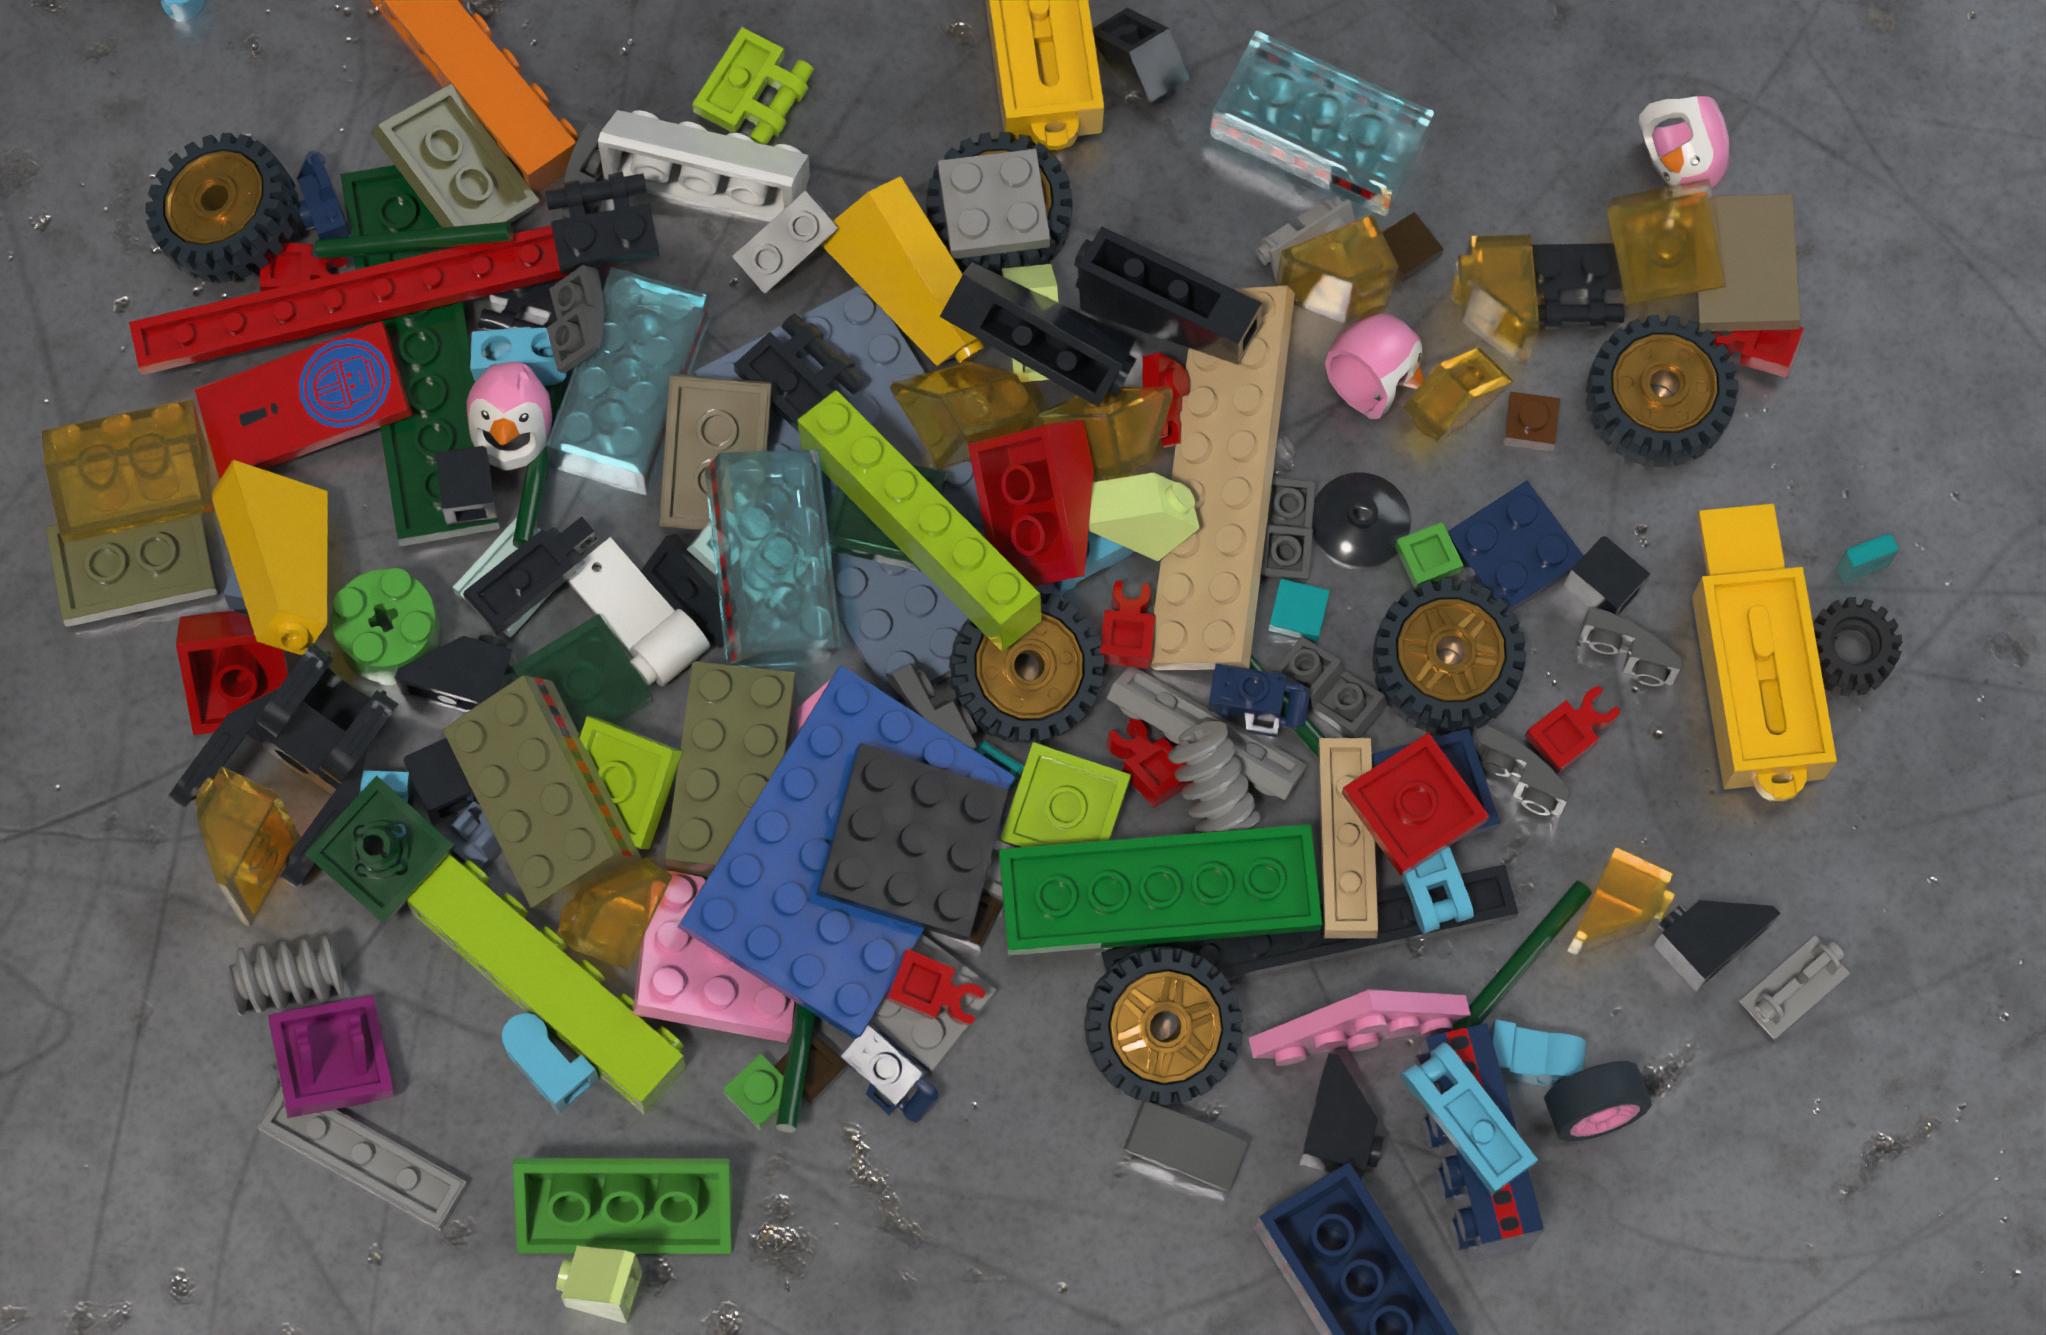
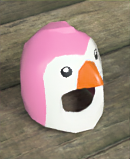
[1638,96,1730,195]
[1325,314,1424,419]
[466,362,553,471]

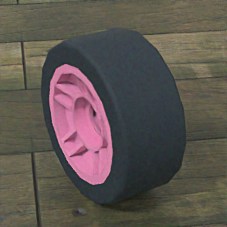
[1544,1061,1652,1141]

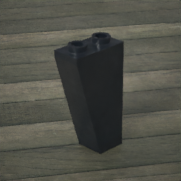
[1074,226,1262,365]
[939,262,1137,407]

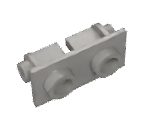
[732,190,839,294]
[1255,197,1358,286]
[1739,935,1851,1040]

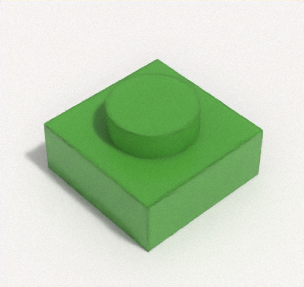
[1395,522,1464,590]
[722,1053,784,1130]

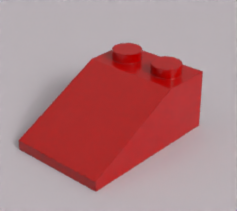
[967,420,1094,587]

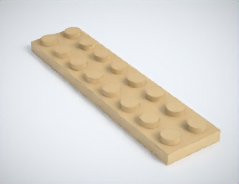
[1150,285,1295,671]

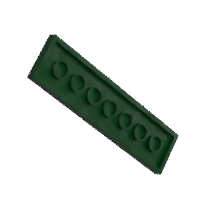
[340,165,500,547]

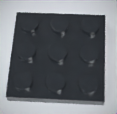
[816,743,1008,941]

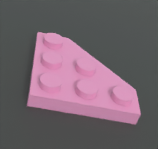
[633,867,794,1043]
[1249,990,1470,1066]

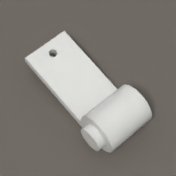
[566,537,710,687]

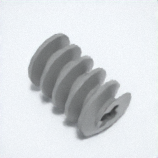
[1168,721,1260,833]
[229,933,345,1016]

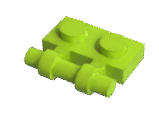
[692,27,814,145]

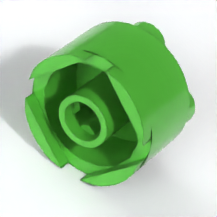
[331,568,442,686]

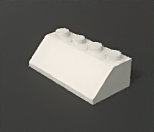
[598,110,810,222]

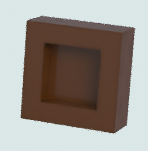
[1503,392,1560,451]

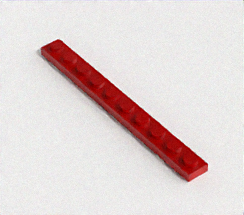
[129,225,634,375]

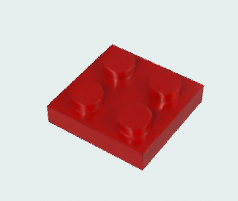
[1342,733,1489,877]

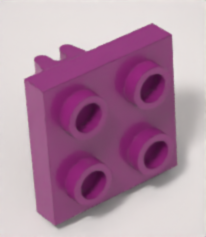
[268,995,393,1118]

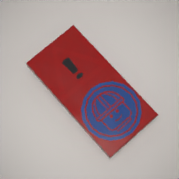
[194,321,412,479]

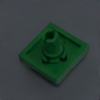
[305,775,456,925]

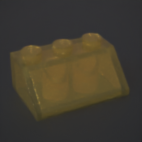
[41,399,215,543]
[195,766,301,927]

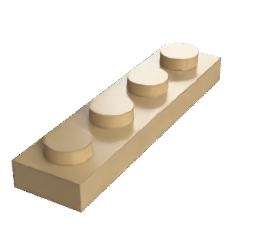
[1318,738,1378,938]

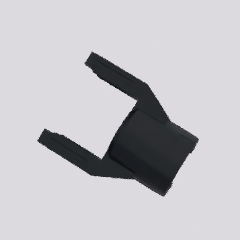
[167,643,398,889]

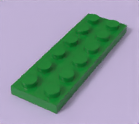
[999,824,1322,956]

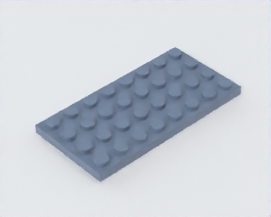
[694,285,1065,703]

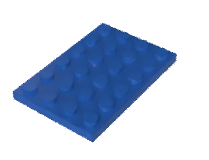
[677,665,1015,1039]

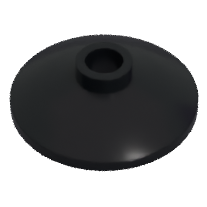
[1312,472,1411,569]

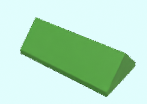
[513,1158,733,1254]

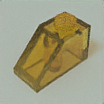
[1403,347,1514,442]
[1567,847,1675,955]
[557,857,673,970]

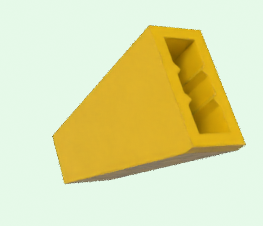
[820,176,985,366]
[212,460,328,656]

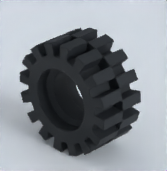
[1813,597,1902,697]

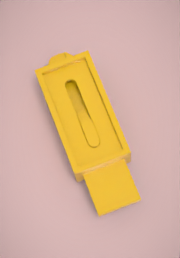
[985,0,1104,150]
[1692,503,1837,802]

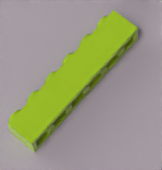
[797,390,1042,652]
[407,855,686,1114]

